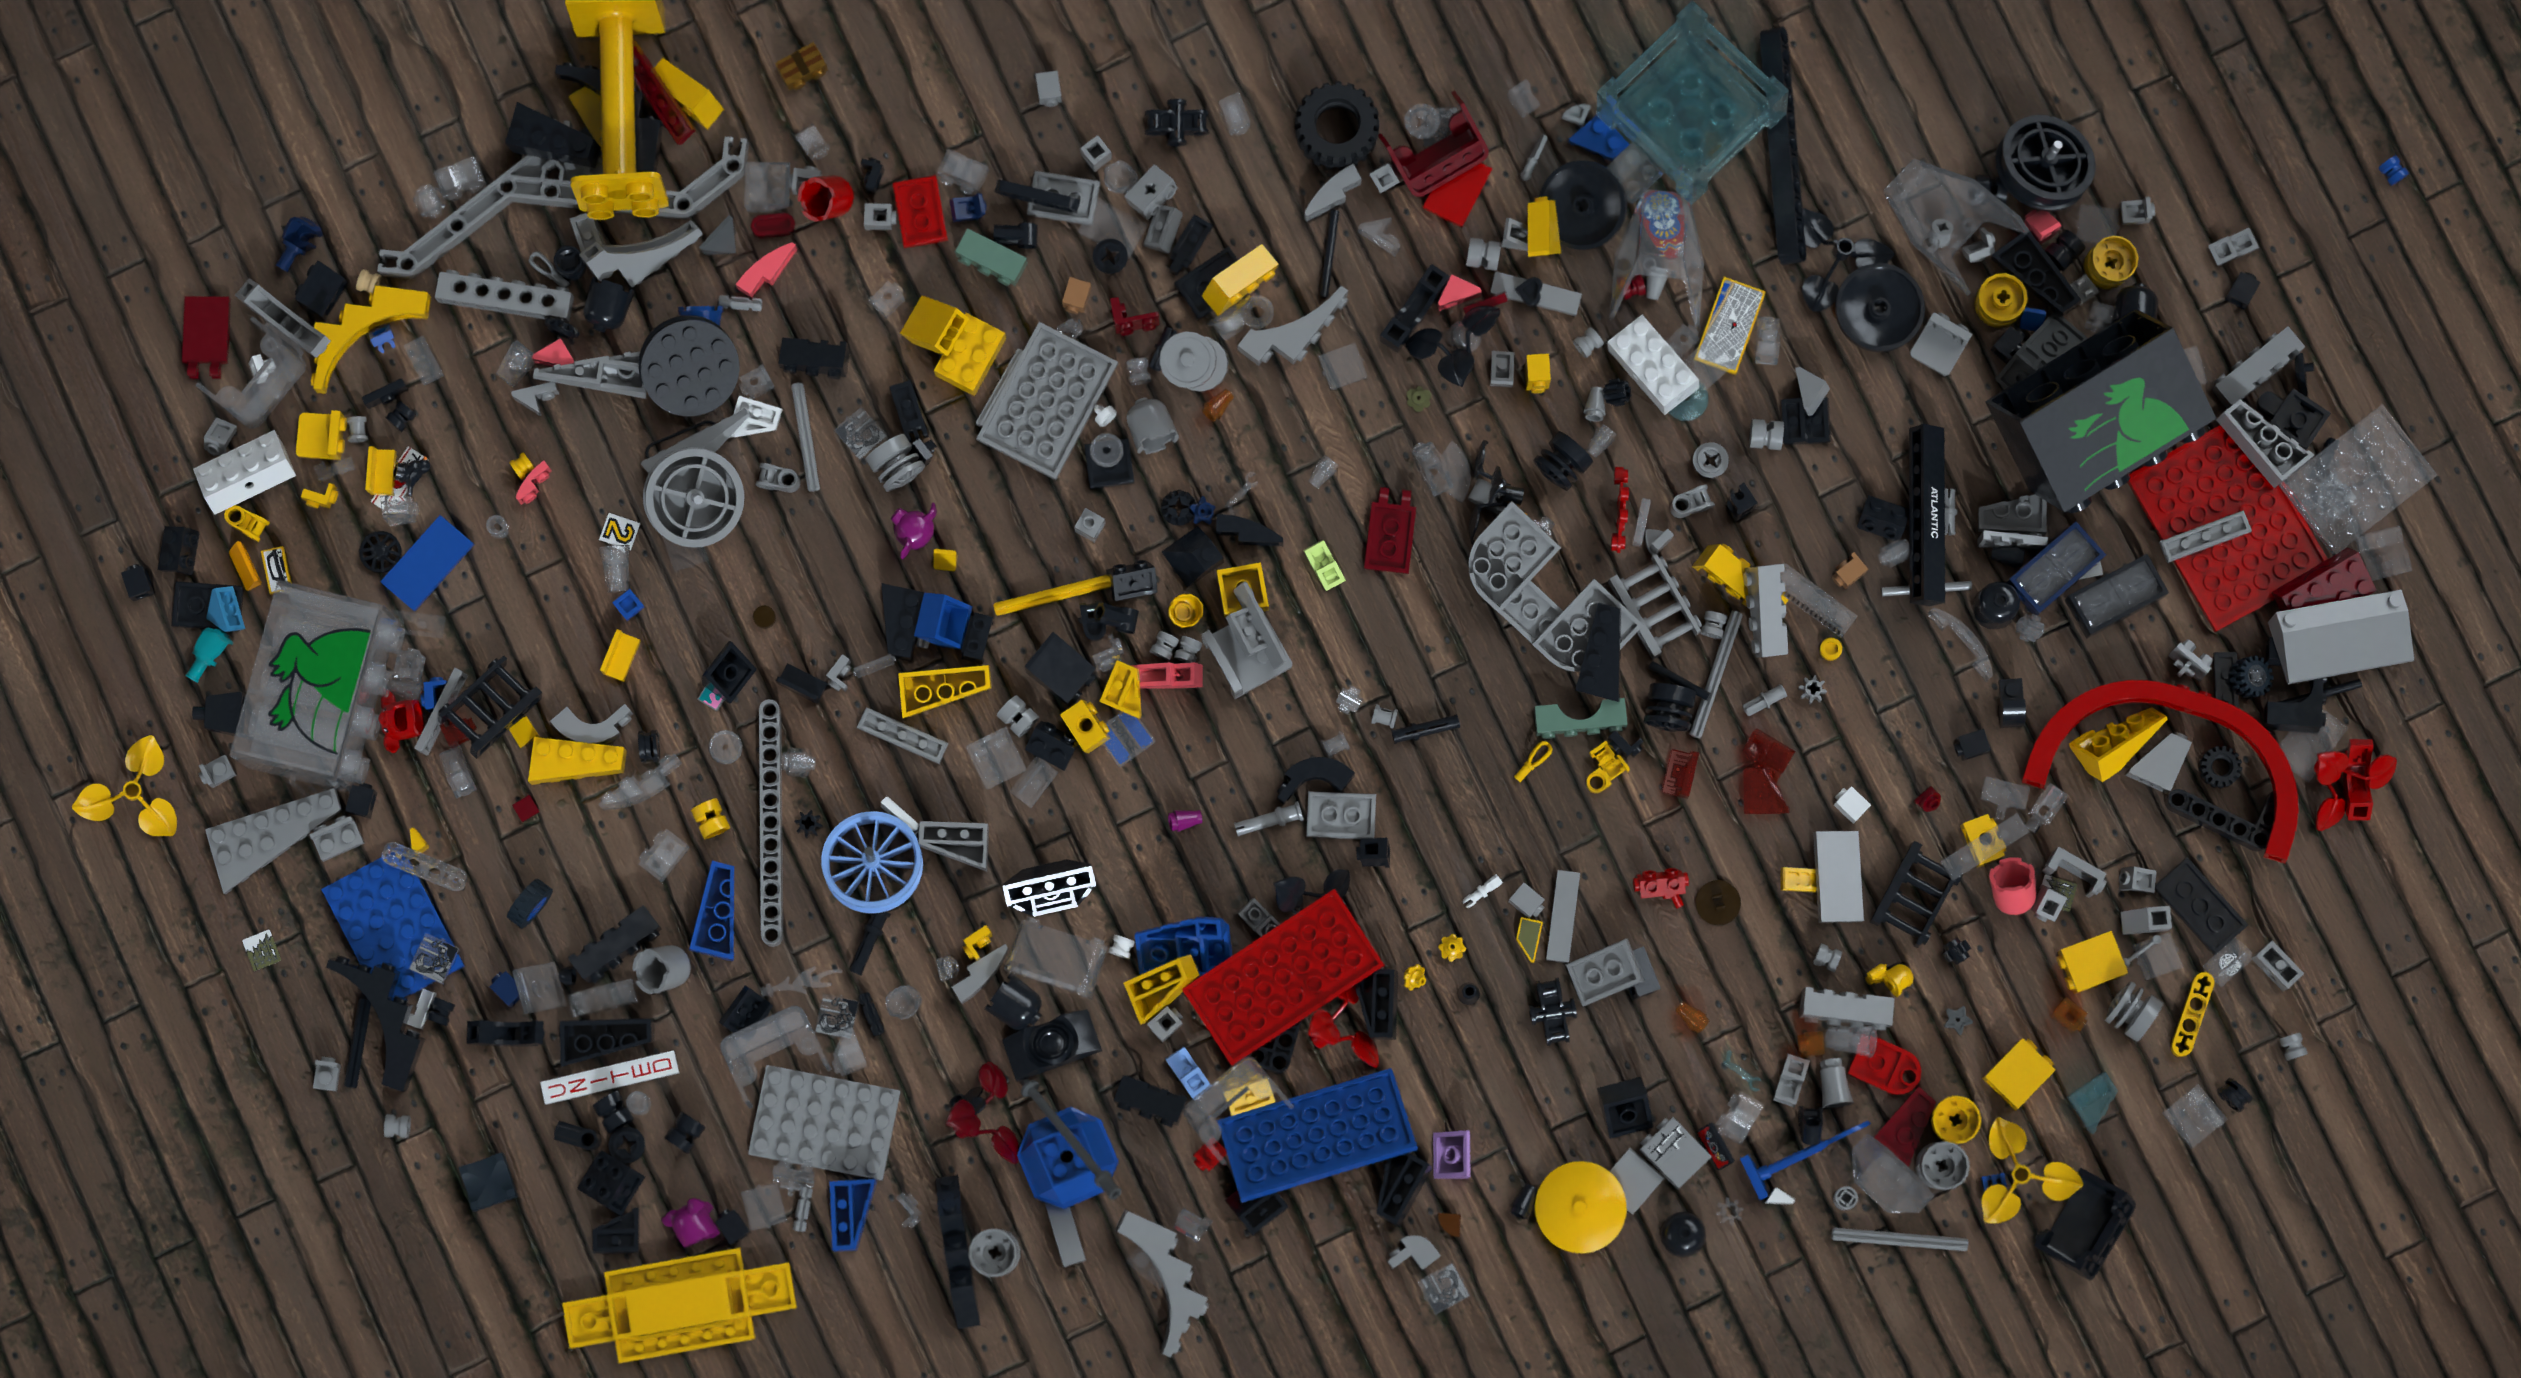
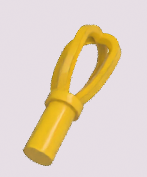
[1514,741,1552,783]

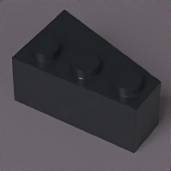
[1355,969,1398,1040]
[1376,1153,1433,1228]

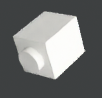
[1834,786,1871,824]

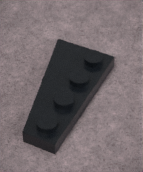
[1575,603,1621,702]

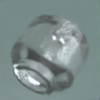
[413,184,446,219]
[781,747,816,777]

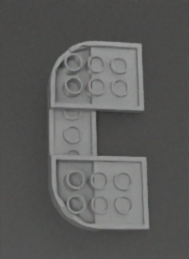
[1469,501,1644,672]

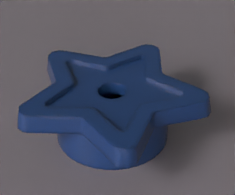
[1189,496,1216,524]

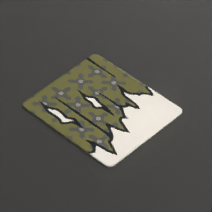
[2042,875,2077,912]
[242,930,281,971]

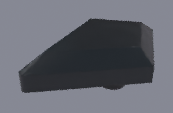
[2295,353,2314,396]

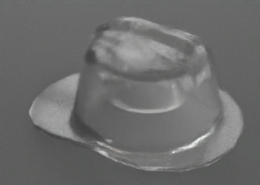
[1206,295,1251,340]

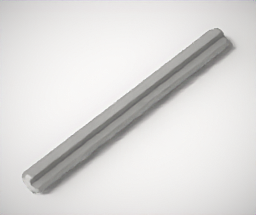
[1690,610,1743,738]
[1831,1228,1968,1251]

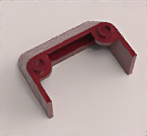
[1378,90,1489,197]

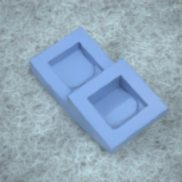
[1165,1046,1211,1098]

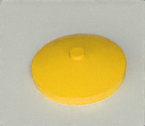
[1535,1161,1627,1253]

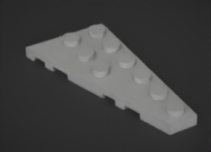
[205,788,342,895]

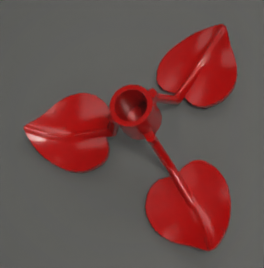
[2314,751,2397,831]
[1308,986,1379,1068]

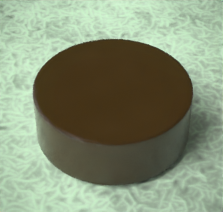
[753,605,776,629]

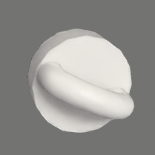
[1094,405,1117,427]

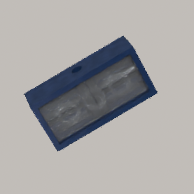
[2007,522,2106,617]

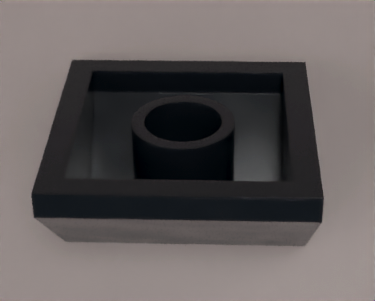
[702,641,757,704]

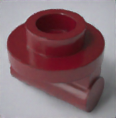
[1914,786,1941,812]

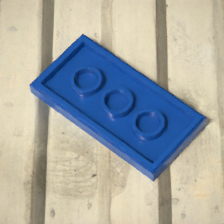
[380,515,474,612]

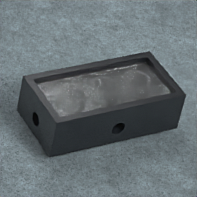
[2065,554,2169,639]

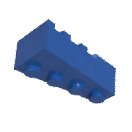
[689,861,734,961]

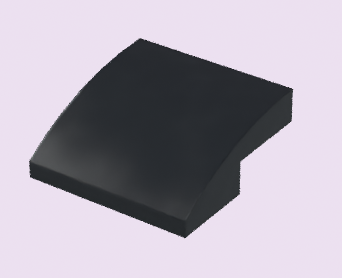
[1781,397,1831,444]

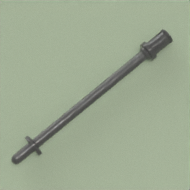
[1018,1078,1122,1200]

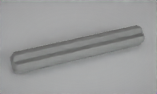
[976,349,1024,428]

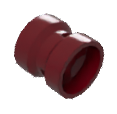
[1618,273,1646,300]

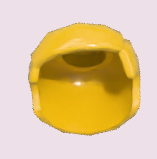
[1168,594,1203,628]

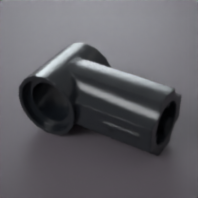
[994,223,1038,249]
[1094,603,1139,634]
[554,1121,602,1151]

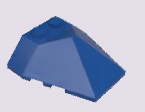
[1135,917,1233,981]

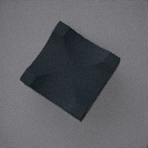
[458,1152,518,1212]

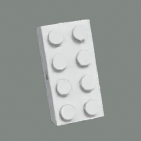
[1607,315,1699,415]
[193,430,296,515]

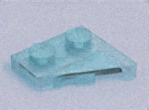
[2067,1071,2118,1134]

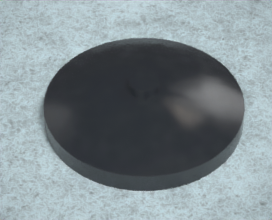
[1539,160,1627,250]
[1835,263,1925,352]

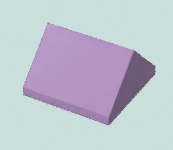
[1433,1130,1470,1179]

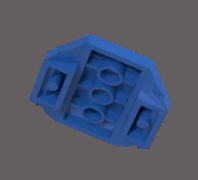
[1017,1107,1119,1209]

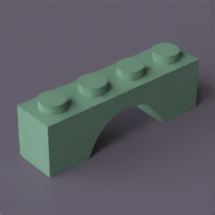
[1534,698,1628,739]

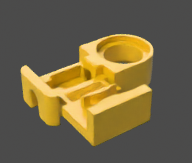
[1586,741,1630,794]

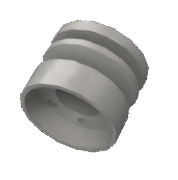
[865,434,925,492]
[2104,981,2164,1042]
[1915,1141,1970,1190]
[969,1229,1021,1277]

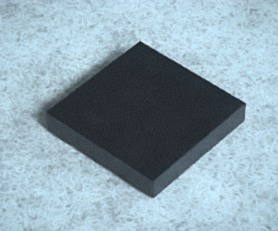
[1084,438,1135,489]

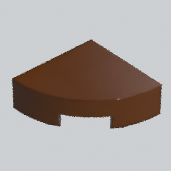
[1438,1213,1461,1238]

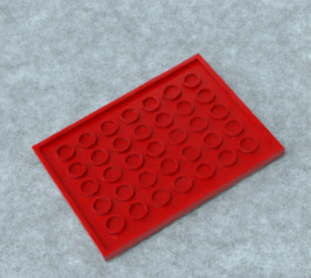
[2128,425,2328,633]

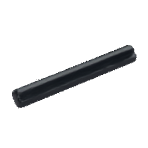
[344,998,371,1088]

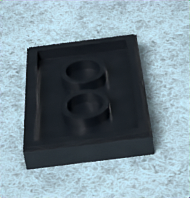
[1174,246,1238,320]
[171,581,244,631]

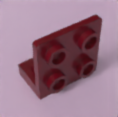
[1110,297,1160,336]

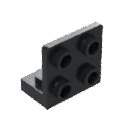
[577,1150,645,1216]

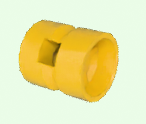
[691,798,731,840]

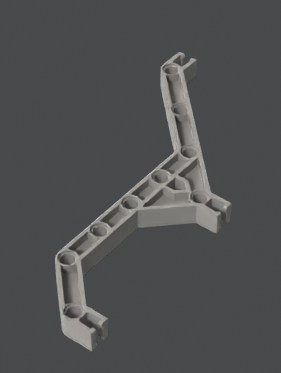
[377,119,749,279]

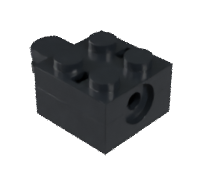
[2256,388,2331,450]

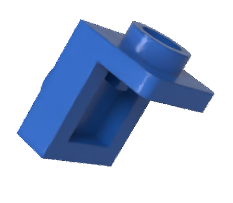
[421,677,448,712]

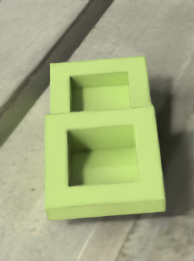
[1303,540,1346,591]

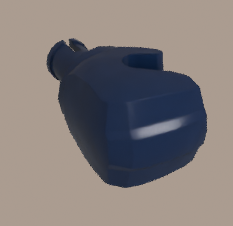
[275,216,323,272]

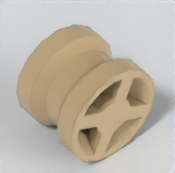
[356,269,381,294]

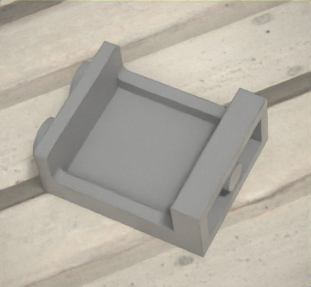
[2041,847,2107,898]

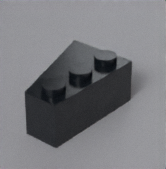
[778,338,850,379]
[881,583,924,662]
[1114,1075,1188,1128]

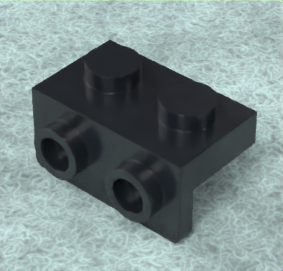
[1857,495,1909,542]
[157,526,200,575]
[1025,721,1079,771]
[719,985,773,1042]

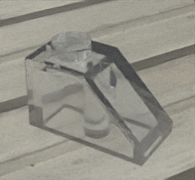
[1219,92,1250,136]
[380,496,419,526]
[439,745,477,799]
[831,1023,868,1077]

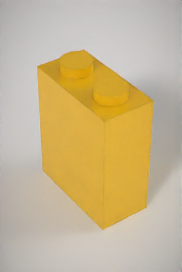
[900,295,970,356]
[2056,931,2128,994]
[1982,1038,2055,1110]

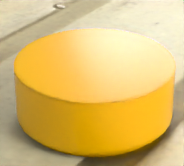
[1819,637,1842,661]

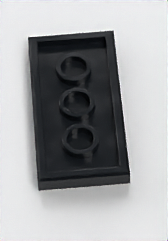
[2155,857,2248,955]

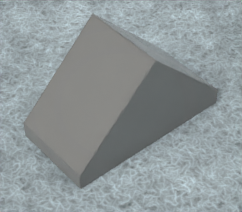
[1502,218,1528,251]
[1795,367,1830,416]

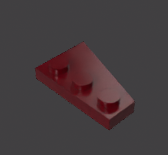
[1873,1087,1936,1168]

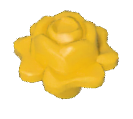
[1438,934,1466,962]
[1403,964,1426,991]

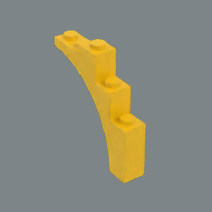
[311,285,431,394]

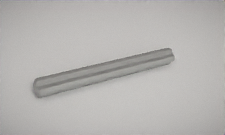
[791,383,820,492]

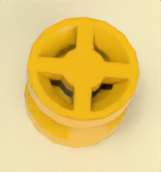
[509,452,534,480]

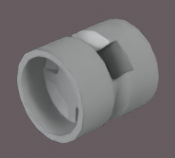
[1466,237,1502,271]
[1749,419,1784,451]
[997,695,1039,738]

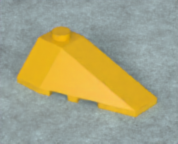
[2069,707,2168,782]

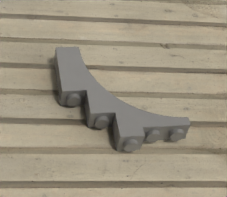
[1115,1209,1208,1357]

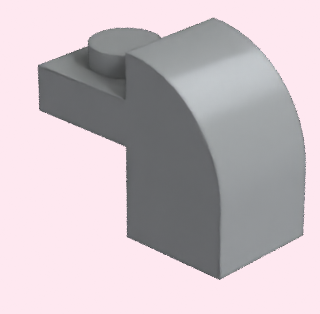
[1387,1235,1441,1270]

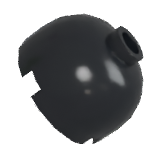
[1660,1211,1706,1258]

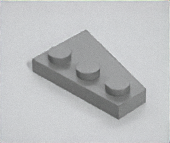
[1978,495,2047,535]

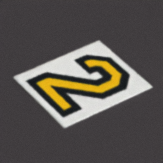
[599,513,640,550]

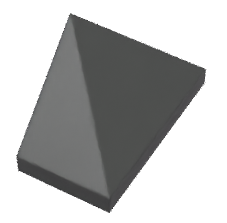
[699,215,736,255]

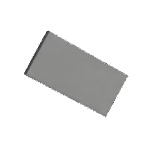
[1813,831,1864,923]

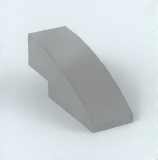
[1304,164,1361,222]
[952,944,1009,1004]
[1045,1202,1086,1267]

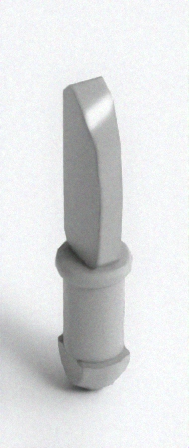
[1520,134,1548,181]

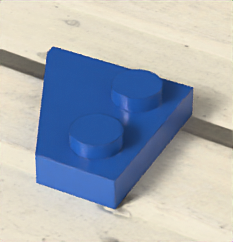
[1568,112,1630,161]

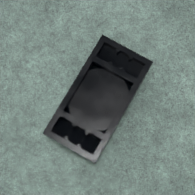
[1002,1009,1102,1082]

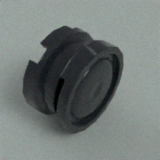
[638,730,660,763]
[2217,1077,2253,1113]

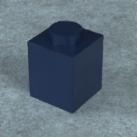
[490,971,527,1008]

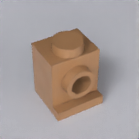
[1832,552,1868,589]

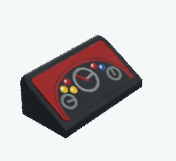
[1696,1122,1735,1171]

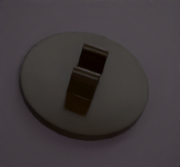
[1695,880,1741,926]

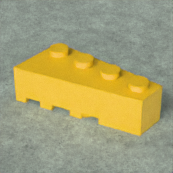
[528,737,627,785]

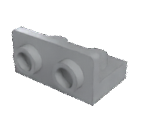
[309,815,365,862]

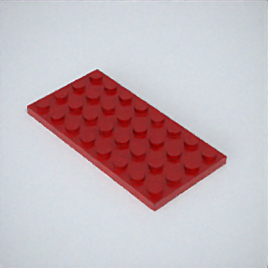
[1182,889,1385,1066]

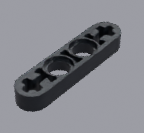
[994,180,1080,213]

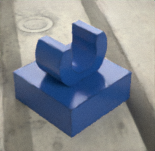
[369,324,395,353]
[612,589,645,621]

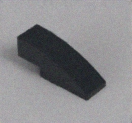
[1216,514,1283,546]

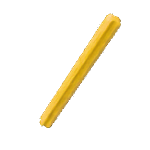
[993,575,1111,616]

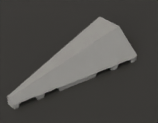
[533,352,647,399]
[640,408,750,473]

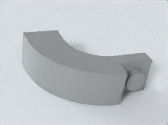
[550,704,633,745]

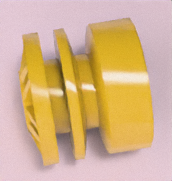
[2084,235,2139,290]
[1931,1096,1981,1144]

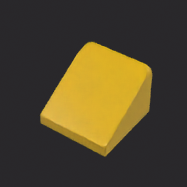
[933,548,958,571]
[509,716,540,748]
[410,827,429,857]

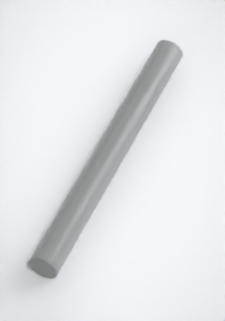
[1881,581,1972,597]

